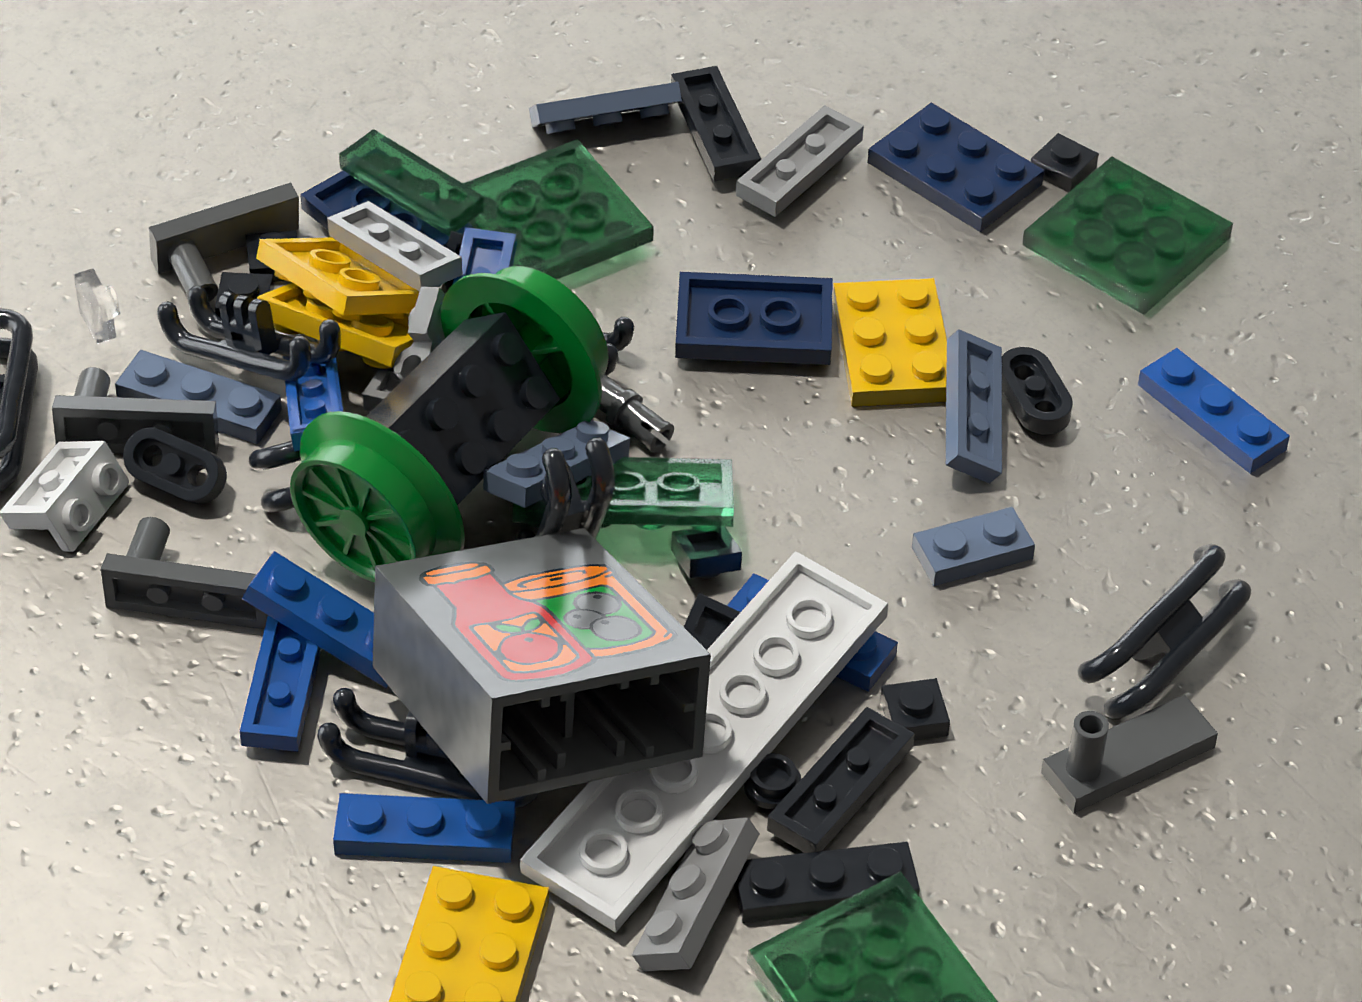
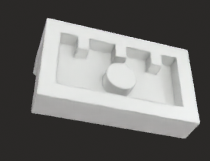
[0,441,129,552]

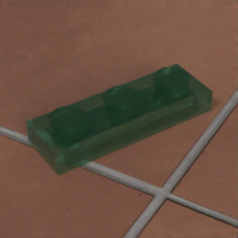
[339,129,484,237]

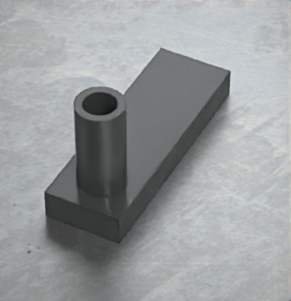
[149,182,299,302]
[52,367,219,455]
[100,517,268,629]
[1041,694,1218,813]

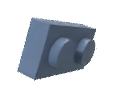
[912,507,1035,587]

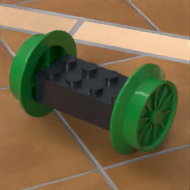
[290,266,608,583]

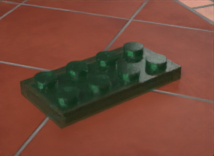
[513,457,734,531]

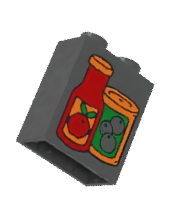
[373,528,711,804]

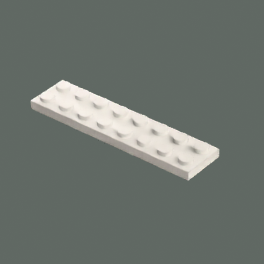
[520,551,888,933]

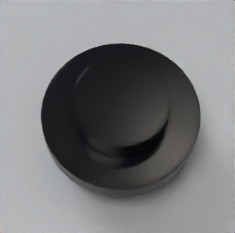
[744,753,802,809]

